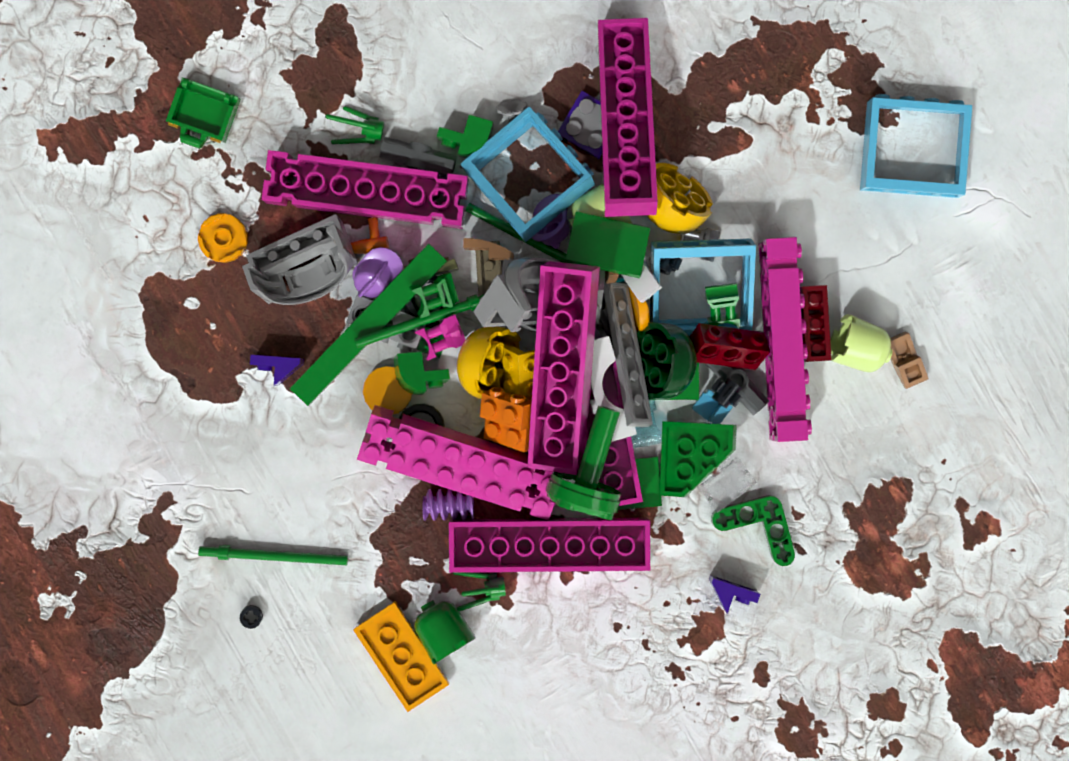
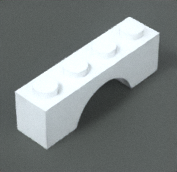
[590,336,637,442]

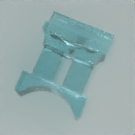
[631,400,662,449]

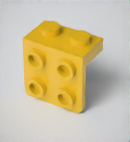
[502,346,535,401]

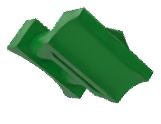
[409,272,459,318]
[705,283,740,328]

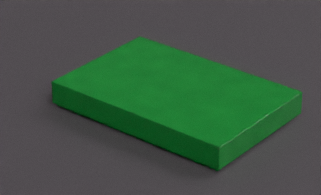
[565,211,650,279]
[618,456,662,510]

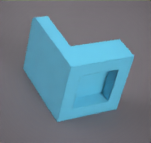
[692,389,733,424]

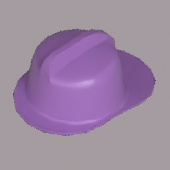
[532,194,570,249]
[353,247,403,298]

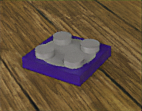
[558,91,602,159]

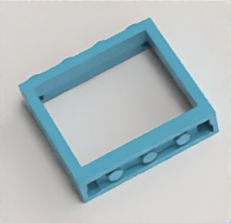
[860,94,972,198]
[460,107,595,242]
[650,238,756,336]

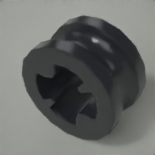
[239,605,263,629]

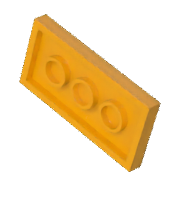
[353,601,449,712]

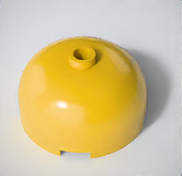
[646,163,713,234]
[457,326,521,399]

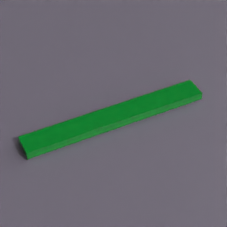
[290,244,448,406]

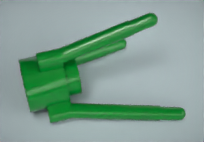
[325,106,384,145]
[453,572,506,612]

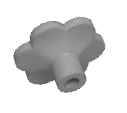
[496,99,528,122]

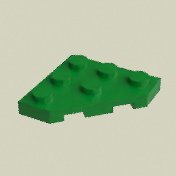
[660,421,737,497]

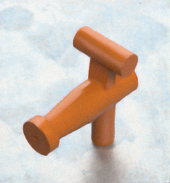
[351,218,389,254]

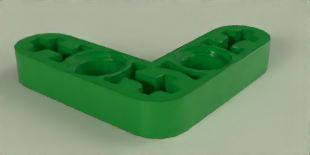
[711,495,795,566]

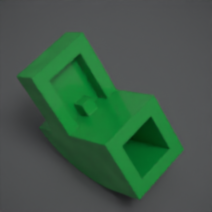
[437,115,494,158]
[394,352,450,395]

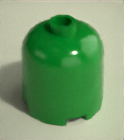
[414,600,476,665]

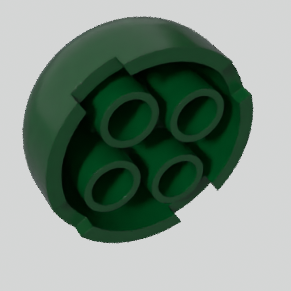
[637,322,697,399]

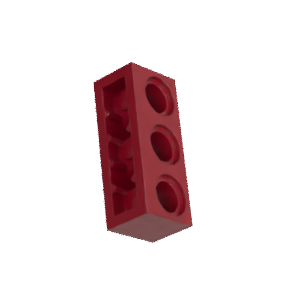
[800,285,831,362]
[689,323,770,370]

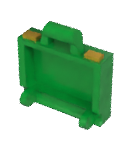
[166,77,241,149]

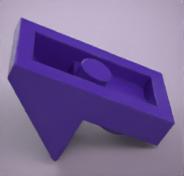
[250,355,305,386]
[709,575,761,614]

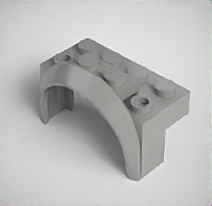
[242,214,358,305]
[474,257,600,332]

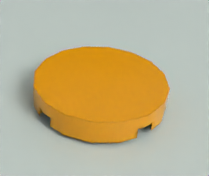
[197,213,248,263]
[629,287,649,332]
[363,366,412,414]

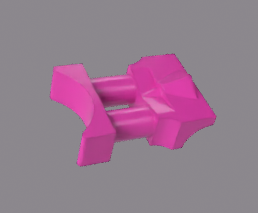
[414,315,466,360]

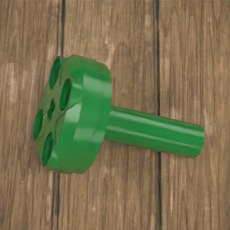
[546,405,621,520]

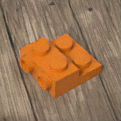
[480,387,532,452]

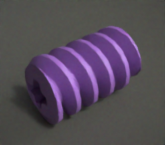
[423,489,474,521]

